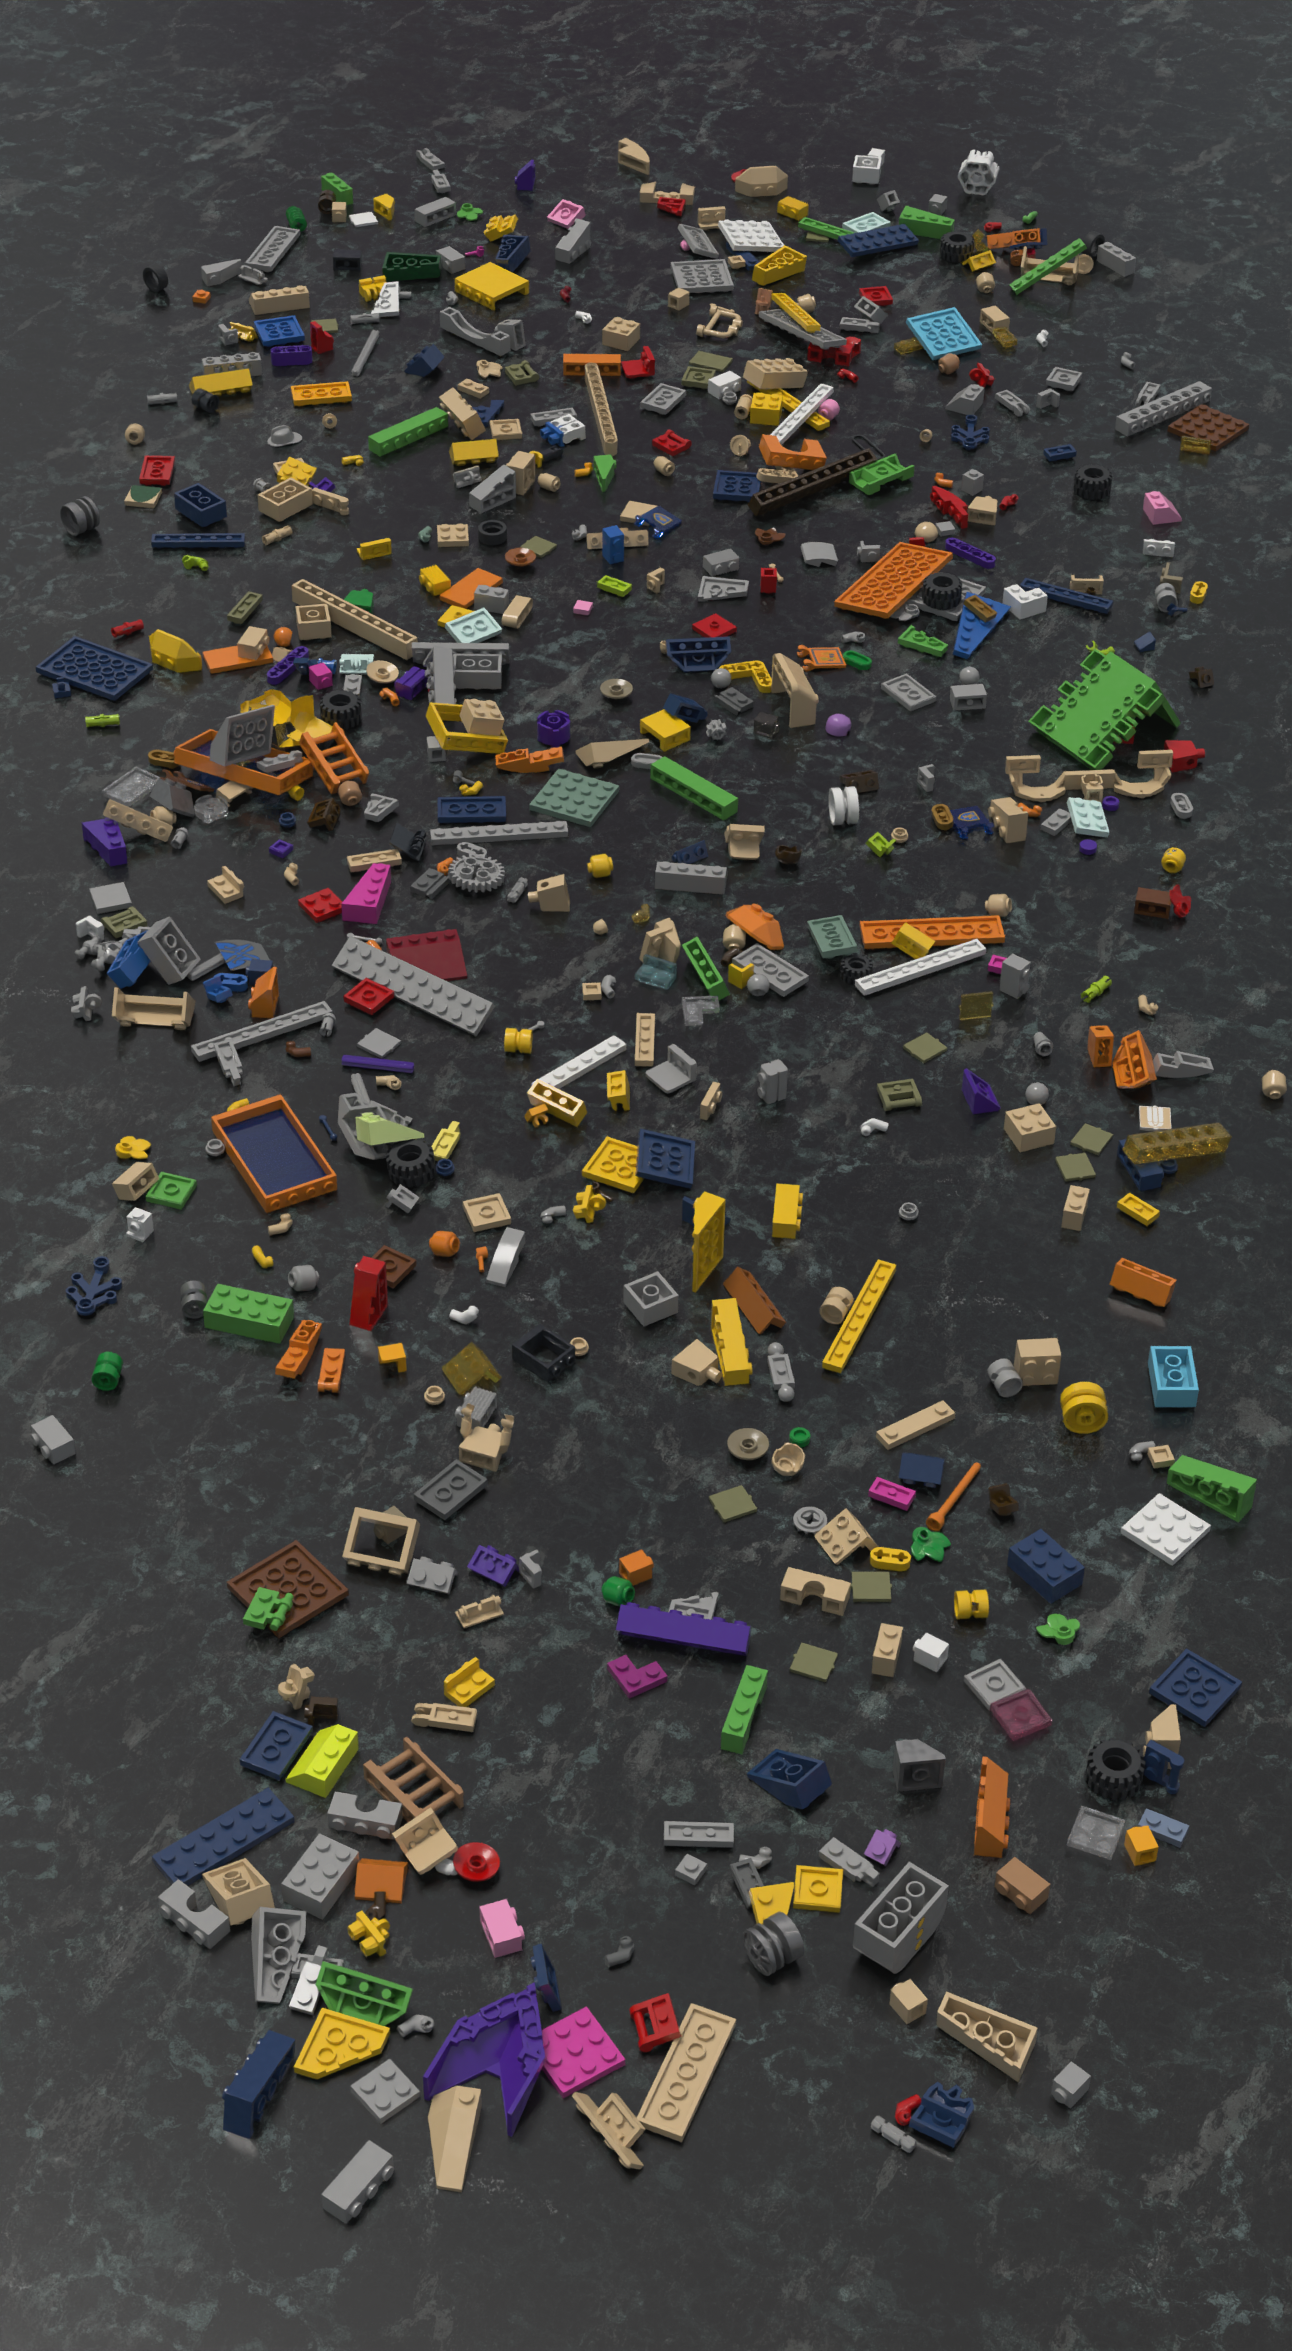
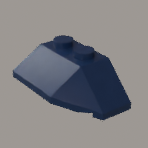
[666,637,731,673]

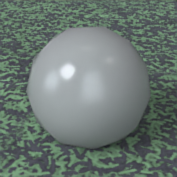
[959,666,980,685]
[711,668,731,689]
[747,974,770,996]
[1025,1082,1049,1105]

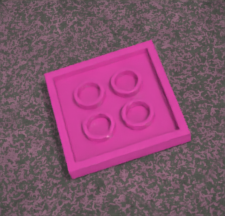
[541,2006,625,2098]

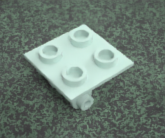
[340,654,374,675]

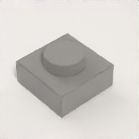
[675,1854,707,1885]

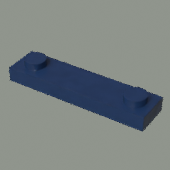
[726,242,759,271]

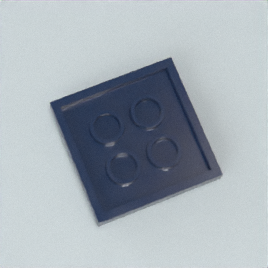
[713,470,761,502]
[635,1129,695,1189]
[1149,1648,1242,1727]

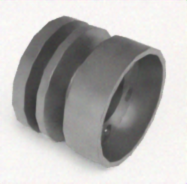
[60,496,100,536]
[742,1911,805,1976]

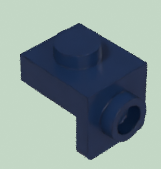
[293,658,318,675]

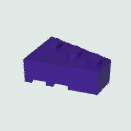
[82,818,127,866]

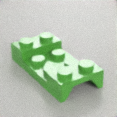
[849,454,914,495]

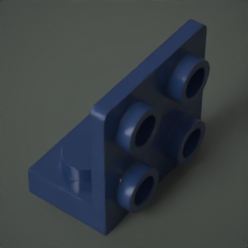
[1009,228,1048,250]

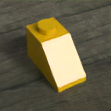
[373,194,395,220]

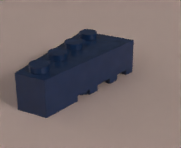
[495,235,531,273]
[222,2030,295,2139]

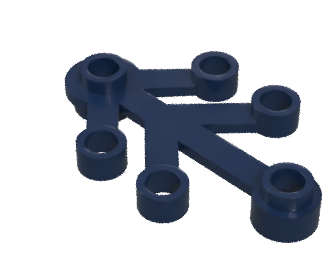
[951,415,990,450]
[66,1256,122,1315]

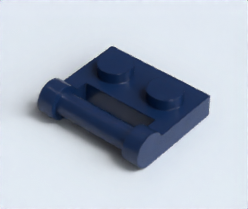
[1143,1740,1184,1794]

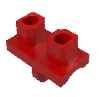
[969,363,994,388]

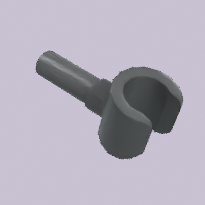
[453,770,475,786]

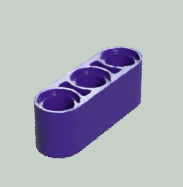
[270,345,313,366]

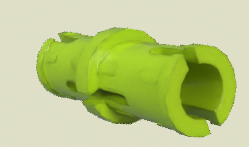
[85,714,120,727]
[1081,976,1112,1003]

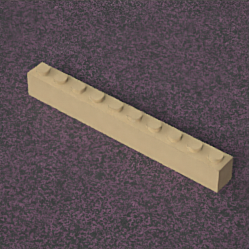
[292,579,418,660]

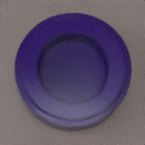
[1102,796,1119,811]
[1079,839,1097,855]

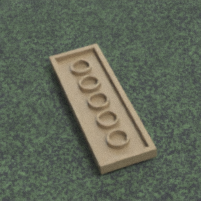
[637,2003,736,2142]

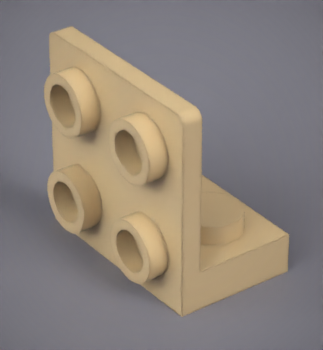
[814,1508,878,1565]

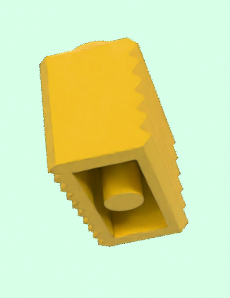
[777,196,809,221]
[419,564,451,596]

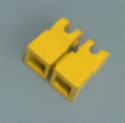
[359,275,387,302]

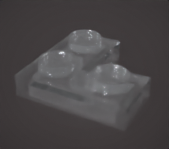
[682,996,720,1026]

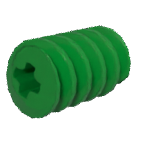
[286,206,307,232]

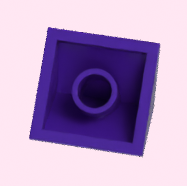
[962,1068,1001,1114]

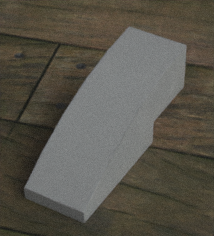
[1153,1051,1214,1078]
[486,1227,525,1287]

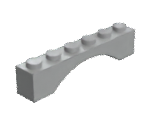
[440,307,510,356]

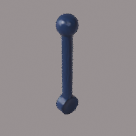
[319,1115,337,1141]

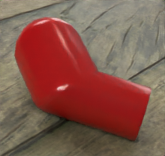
[984,222,1002,232]
[895,2094,921,2126]

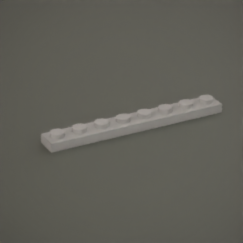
[430,821,568,845]
[191,1001,333,1062]

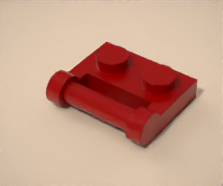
[652,429,692,456]
[629,1993,682,2052]

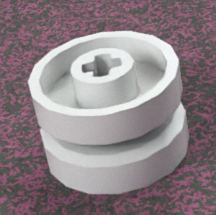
[829,786,859,826]

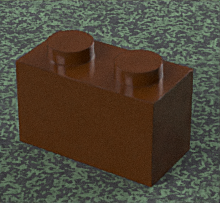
[1134,887,1172,919]

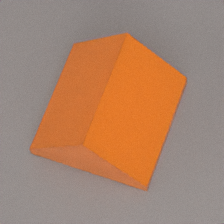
[355,1858,408,1903]

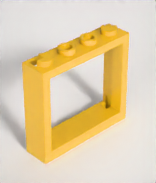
[426,702,508,754]

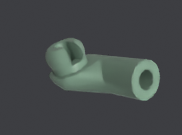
[418,526,432,542]

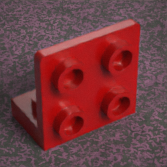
[621,346,655,379]

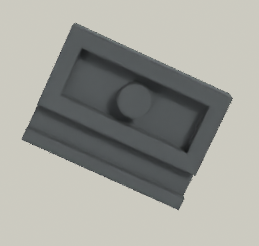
[714,687,754,715]
[410,868,451,900]

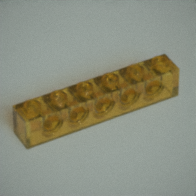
[1122,1123,1232,1164]

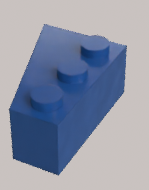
[107,930,151,989]

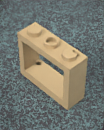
[342,1507,420,1576]

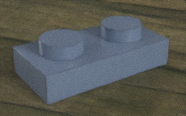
[1138,1808,1189,1847]

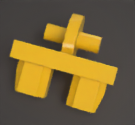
[573,1185,606,1223]
[348,1911,390,1957]

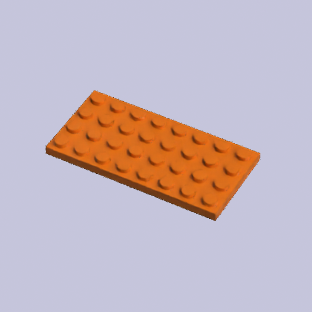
[834,542,953,618]

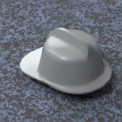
[268,425,302,447]

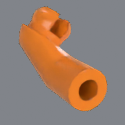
[1017,803,1042,817]
[437,857,453,876]

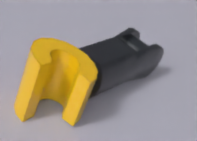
[529,445,563,468]

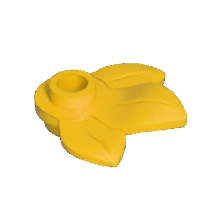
[115,1136,151,1159]

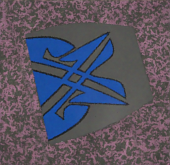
[215,940,270,970]

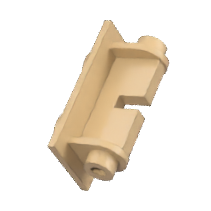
[455,1595,504,1628]

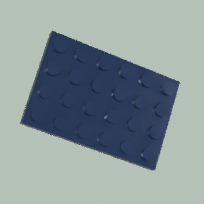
[36,636,153,701]

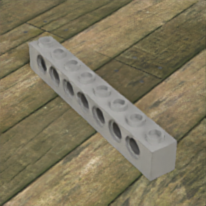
[1115,381,1212,436]

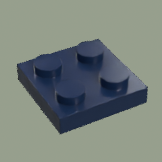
[531,1944,562,2012]

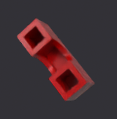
[807,342,853,366]

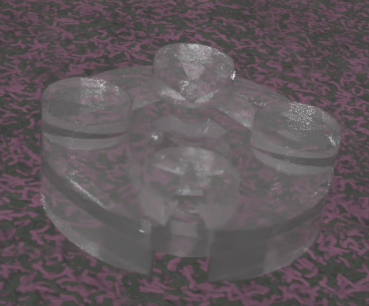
[194,795,228,823]

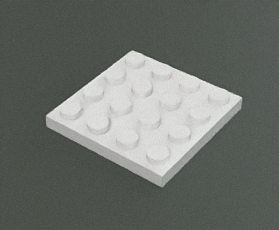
[718,220,784,252]

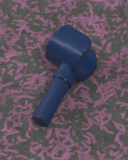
[1165,603,1188,616]

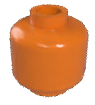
[429,1231,460,1257]

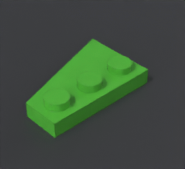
[897,625,948,657]

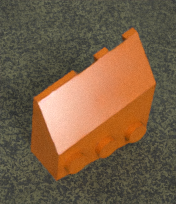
[974,1757,1010,1858]

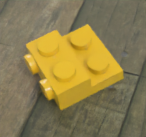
[484,215,518,242]
[277,457,317,486]

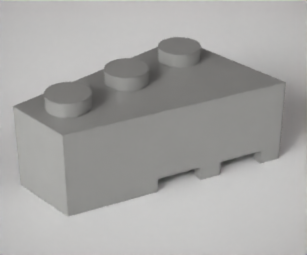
[469,465,516,513]

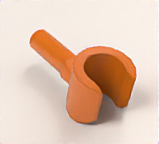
[476,1246,488,1272]

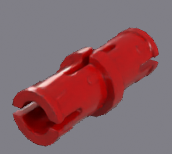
[111,619,144,638]

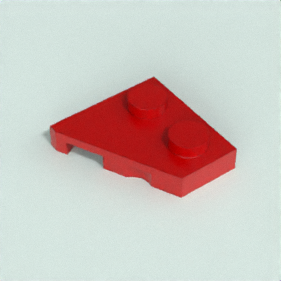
[657,197,686,216]

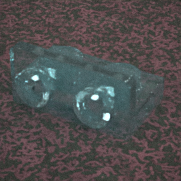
[635,954,677,990]

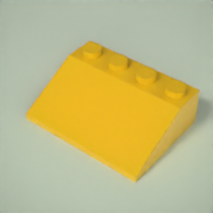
[692,1191,725,1292]

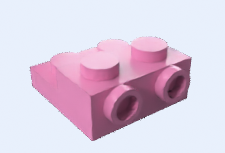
[547,199,586,229]

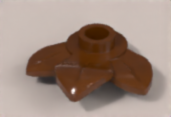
[755,528,785,545]

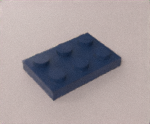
[239,1711,313,1781]

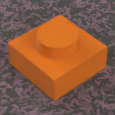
[192,290,211,304]

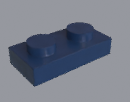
[1043,444,1077,461]

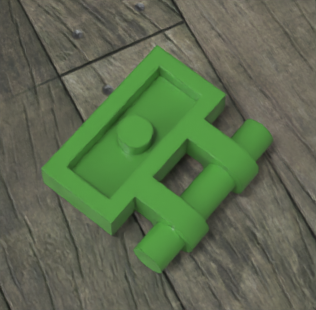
[243,1587,294,1631]

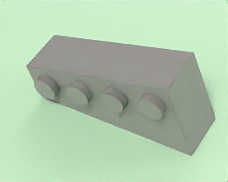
[423,646,456,704]

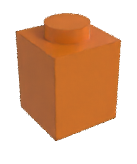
[619,1549,654,1586]

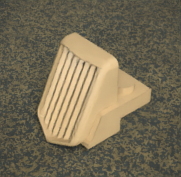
[724,824,765,860]
[639,918,681,968]

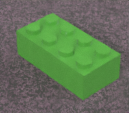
[203,1284,294,1344]

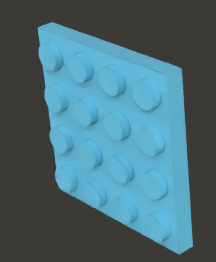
[906,307,982,360]

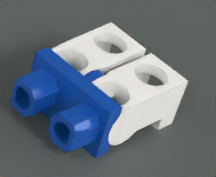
[540,414,586,447]

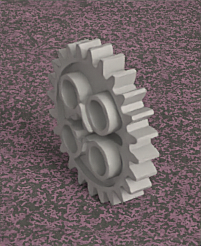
[448,854,505,893]

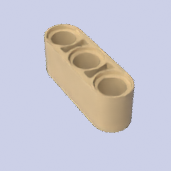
[502,595,533,629]

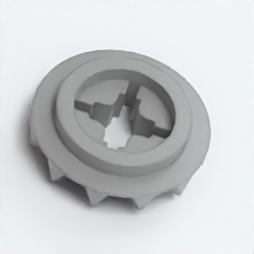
[793,1507,827,1535]

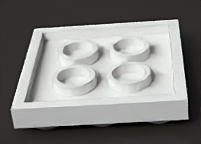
[1121,1493,1211,1566]

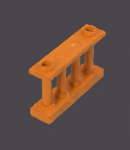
[299,722,369,794]

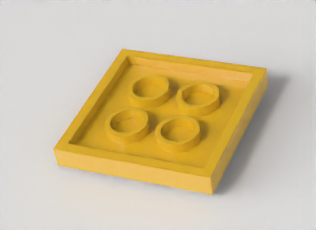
[582,1137,644,1193]

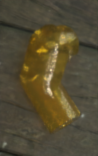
[632,904,650,923]

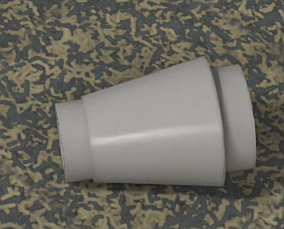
[1033,1032,1053,1056]

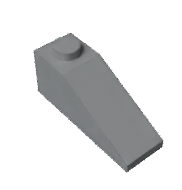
[201,259,242,286]

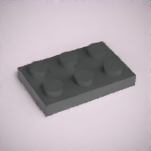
[414,1459,488,1520]

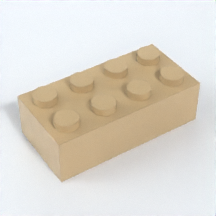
[743,358,808,389]

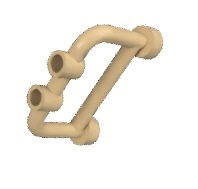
[696,305,743,338]

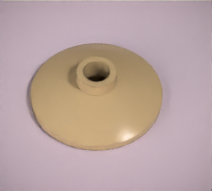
[366,661,399,683]

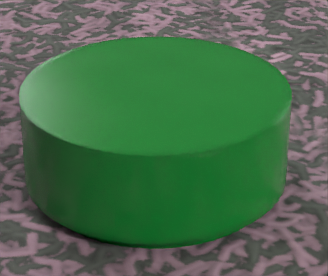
[789,1427,810,1447]

